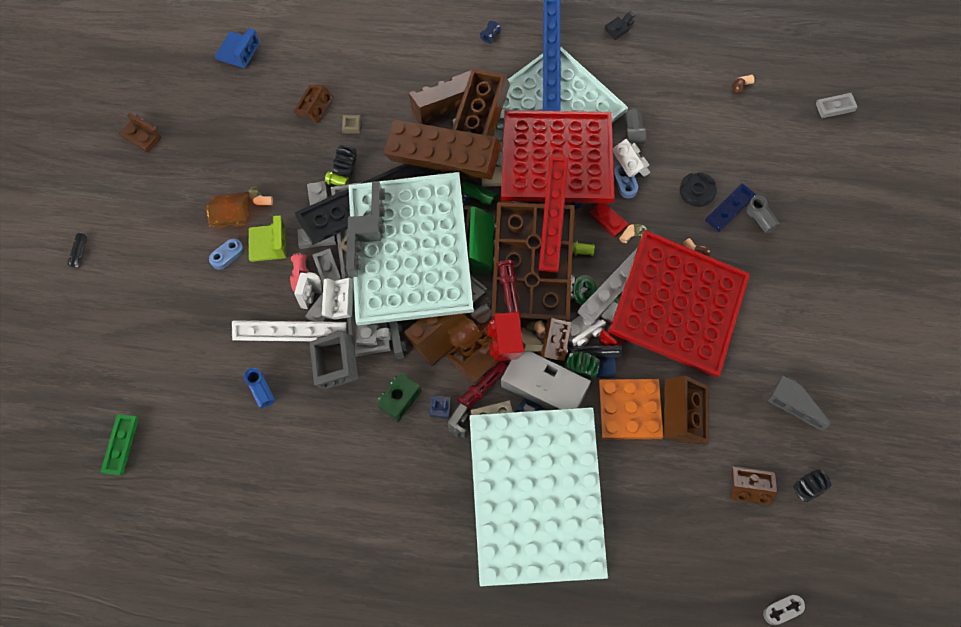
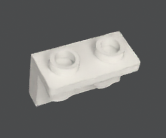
[294,272,323,309]
[568,316,606,347]

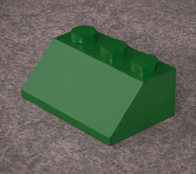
[469,207,496,274]

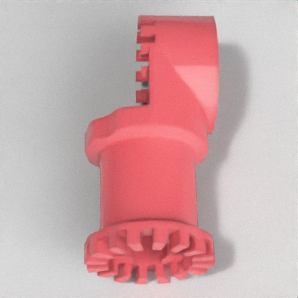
[290,253,309,292]

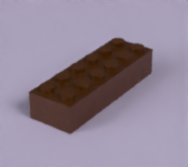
[441,68,510,184]
[384,120,502,180]

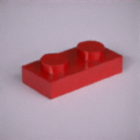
[589,203,628,238]

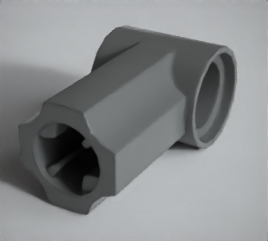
[626,109,646,144]
[746,195,780,233]

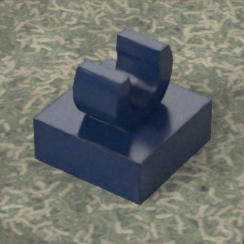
[429,396,452,419]

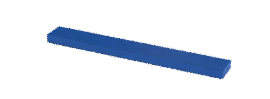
[543,0,561,111]

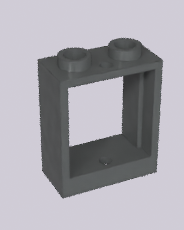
[309,330,358,390]

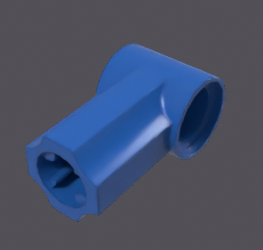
[244,368,276,409]

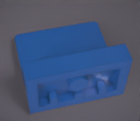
[215,28,260,69]

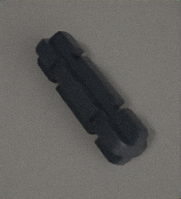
[67,233,87,268]

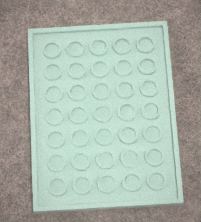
[453,46,628,167]
[349,172,474,326]
[470,408,608,586]

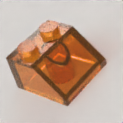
[205,192,250,229]

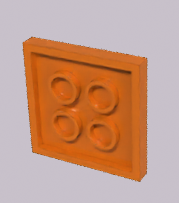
[599,379,663,440]

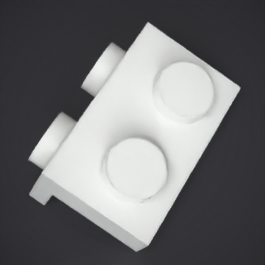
[613,139,650,178]
[322,278,354,320]

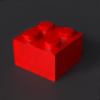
[487,312,524,362]

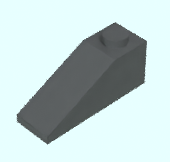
[768,376,831,431]

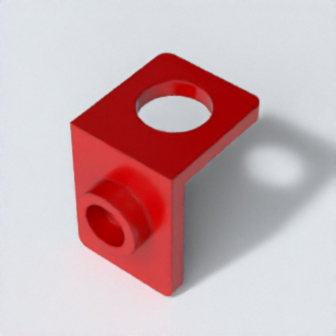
[599,330,625,346]

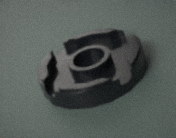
[680,172,717,207]

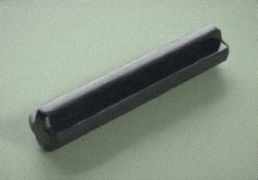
[566,345,622,358]

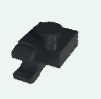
[605,11,635,40]

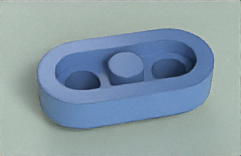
[614,164,638,198]
[209,239,244,270]

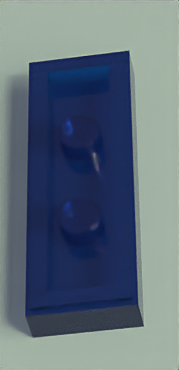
[705,183,756,232]

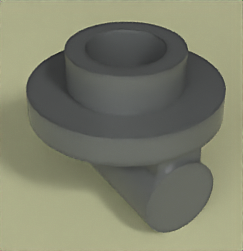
[471,303,492,323]

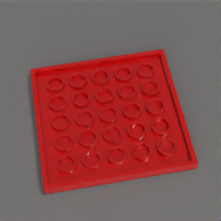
[501,110,614,203]
[608,230,750,378]

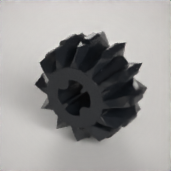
[333,145,357,176]
[793,469,832,502]

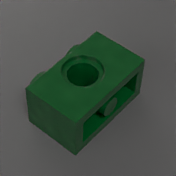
[377,373,422,422]

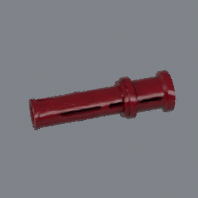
[496,260,521,319]
[457,361,508,412]

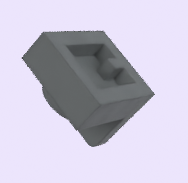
[447,404,469,438]

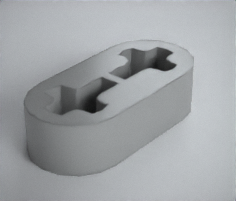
[763,595,805,625]

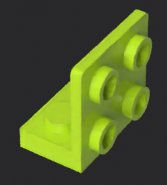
[249,215,287,262]

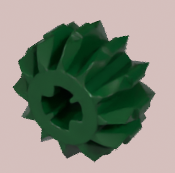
[566,351,600,379]

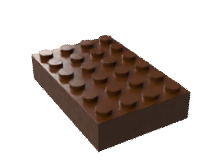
[491,202,574,322]

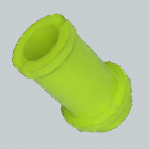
[325,171,349,186]
[572,241,595,256]

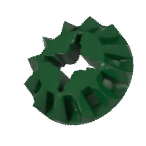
[571,275,597,305]

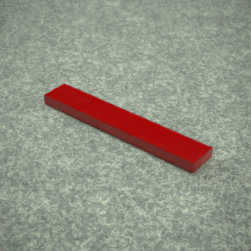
[539,156,568,272]

